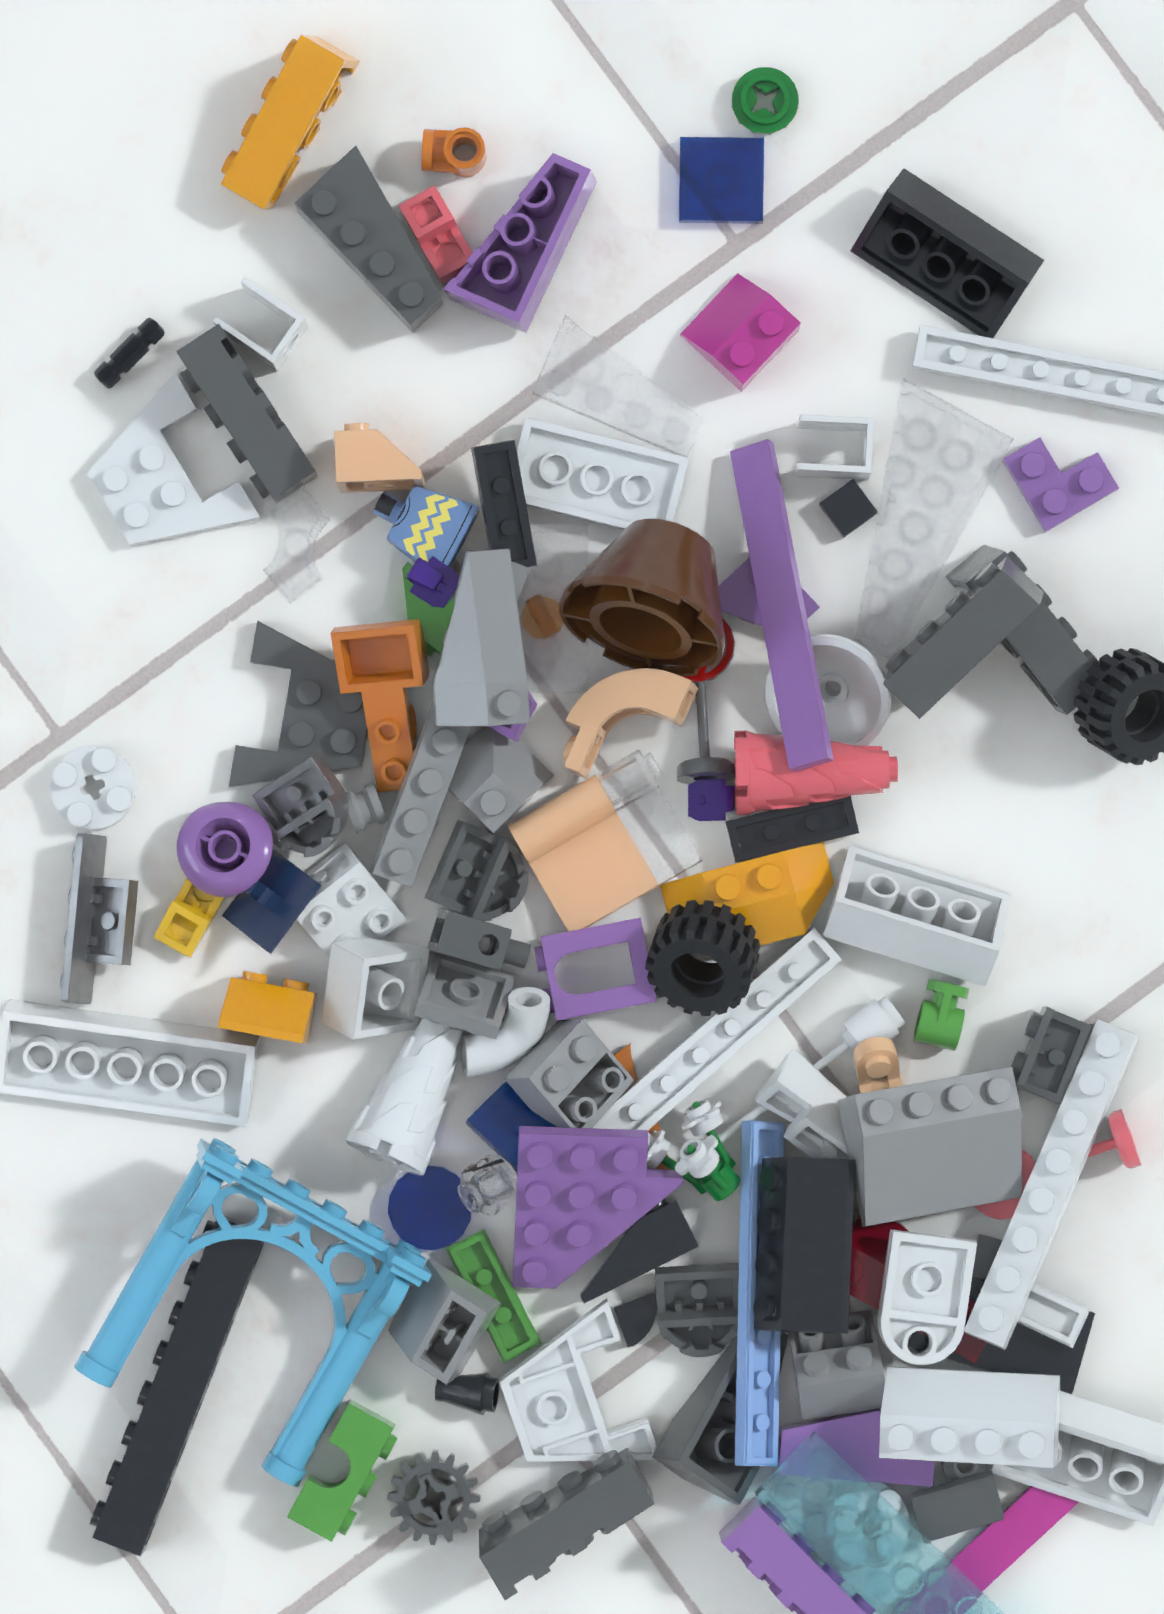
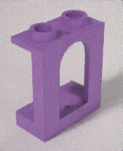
[534,918,657,1021]

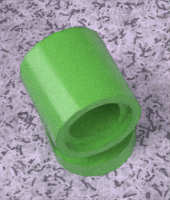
[913,979,969,1051]

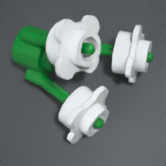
[647,1099,741,1201]

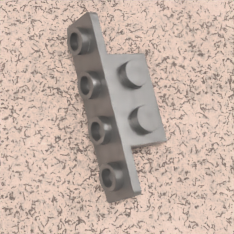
[60,833,139,1004]

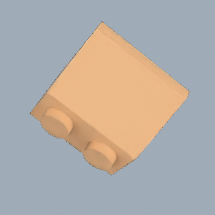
[334,423,425,493]

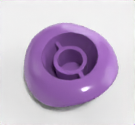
[177,802,273,897]

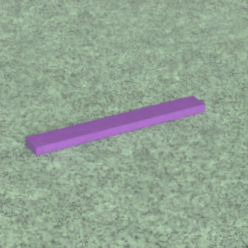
[730,439,834,772]

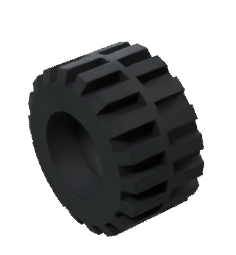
[1073,648,1164,765]
[645,900,760,1016]

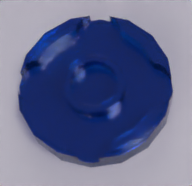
[388,1165,473,1250]

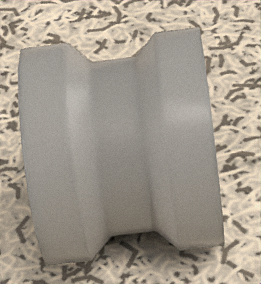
[346,782,388,833]

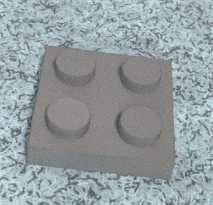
[414,952,516,1039]

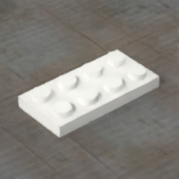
[517,417,689,530]

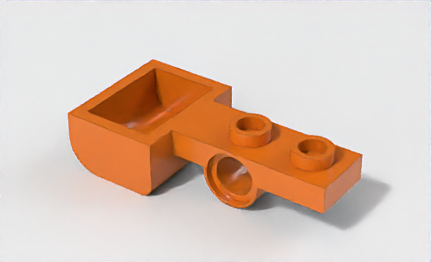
[330,619,429,792]

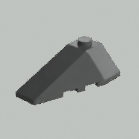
[652,1332,788,1505]

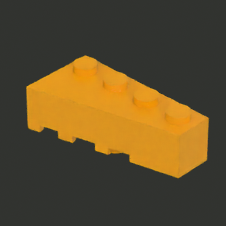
[221,35,360,209]

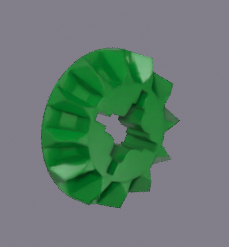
[732,67,799,135]

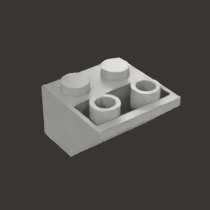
[505,1019,635,1128]
[388,1258,501,1385]
[788,1310,885,1420]

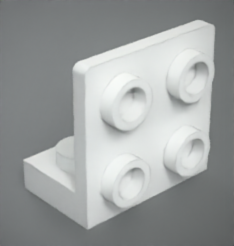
[297,843,405,959]

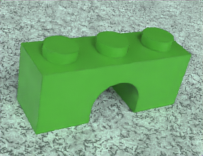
[287,1400,398,1542]

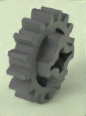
[387,1449,481,1545]

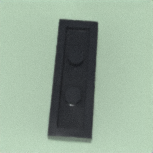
[471,440,537,567]
[725,796,859,863]

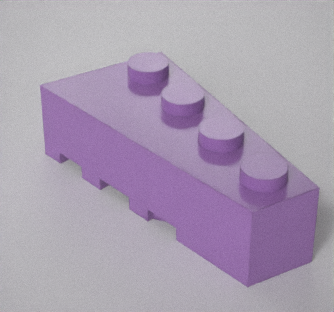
[443,153,597,333]
[719,1496,876,1614]

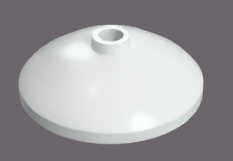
[765,634,891,746]

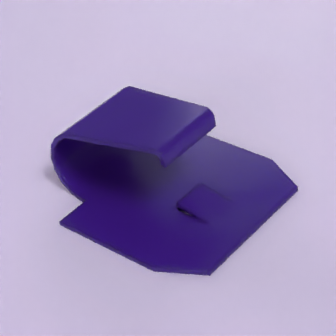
[405,556,459,608]
[688,779,735,821]

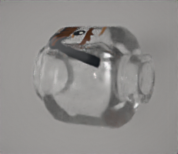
[458,1154,517,1217]

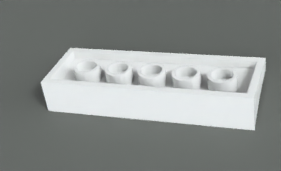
[0,999,260,1127]

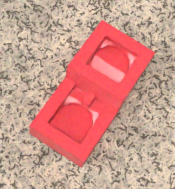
[398,185,473,285]

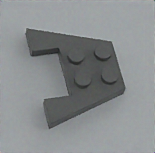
[228,620,368,787]

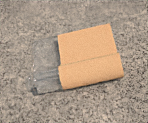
[507,749,703,931]

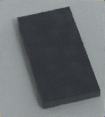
[907,1277,1095,1394]

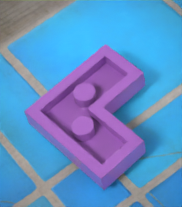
[1002,437,1119,532]

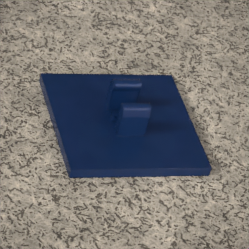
[222,849,322,954]

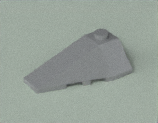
[432,548,530,726]

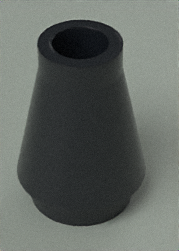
[435,1373,500,1415]

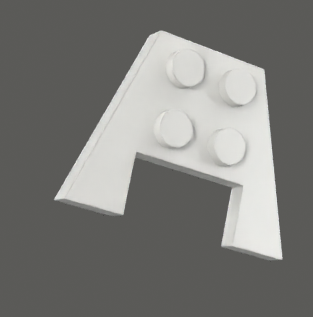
[87,373,261,546]
[499,1298,657,1462]

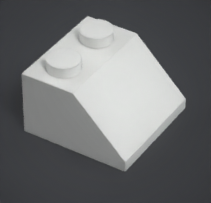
[321,938,430,1040]

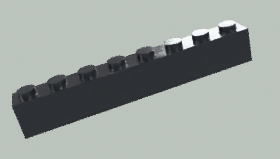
[90,1215,265,1556]

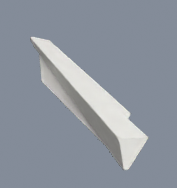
[755,1050,855,1188]

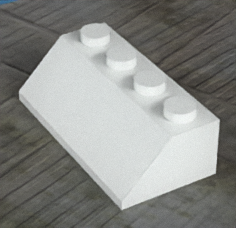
[823,846,1011,986]
[879,1366,1060,1468]
[991,1391,1164,1526]

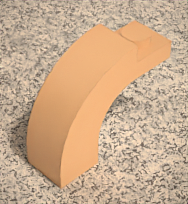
[563,668,698,779]

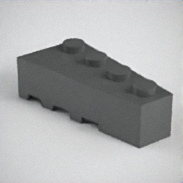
[479,1448,654,1601]

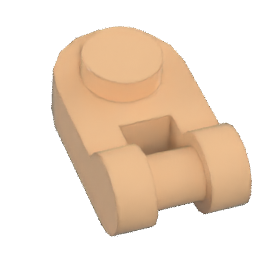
[853,1037,902,1093]

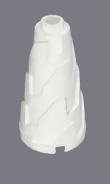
[345,1018,463,1176]

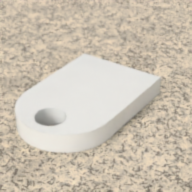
[877,1229,977,1365]

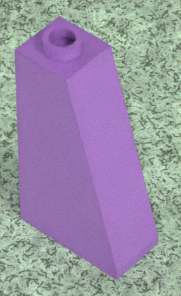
[777,1409,935,1487]

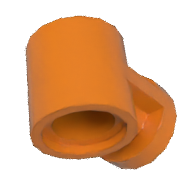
[421,127,486,178]

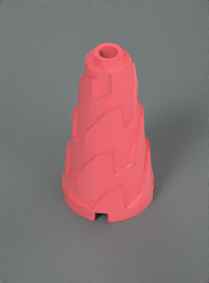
[734,730,898,815]

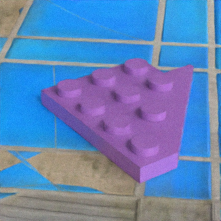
[513,1126,683,1289]

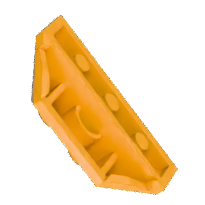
[660,842,834,946]

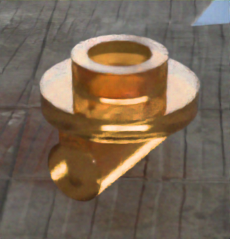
[521,594,563,639]

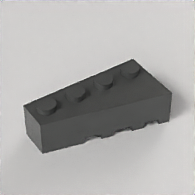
[295,146,443,333]
[176,324,318,504]
[945,545,1100,715]
[883,557,1044,719]

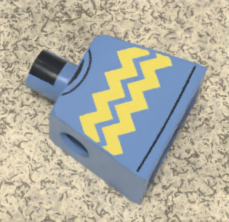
[373,486,480,568]

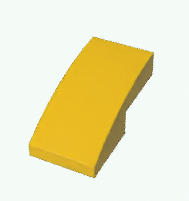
[153,878,226,958]

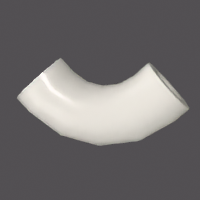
[461,987,550,1077]

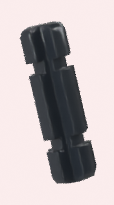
[94,317,165,389]

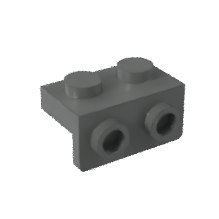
[1011,1006,1092,1105]

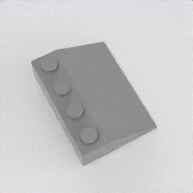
[837,1067,1022,1227]

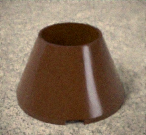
[559,519,725,677]

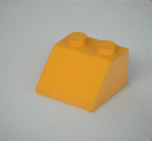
[218,971,318,1044]

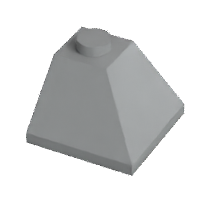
[448,726,554,835]

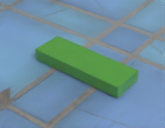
[446,1229,542,1363]

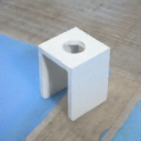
[213,277,308,371]
[795,414,874,480]

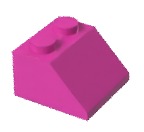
[680,273,801,392]

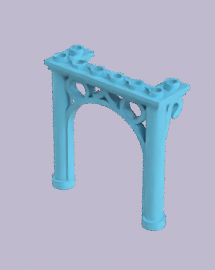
[74,1138,432,1487]

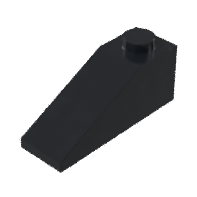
[580,1198,699,1304]

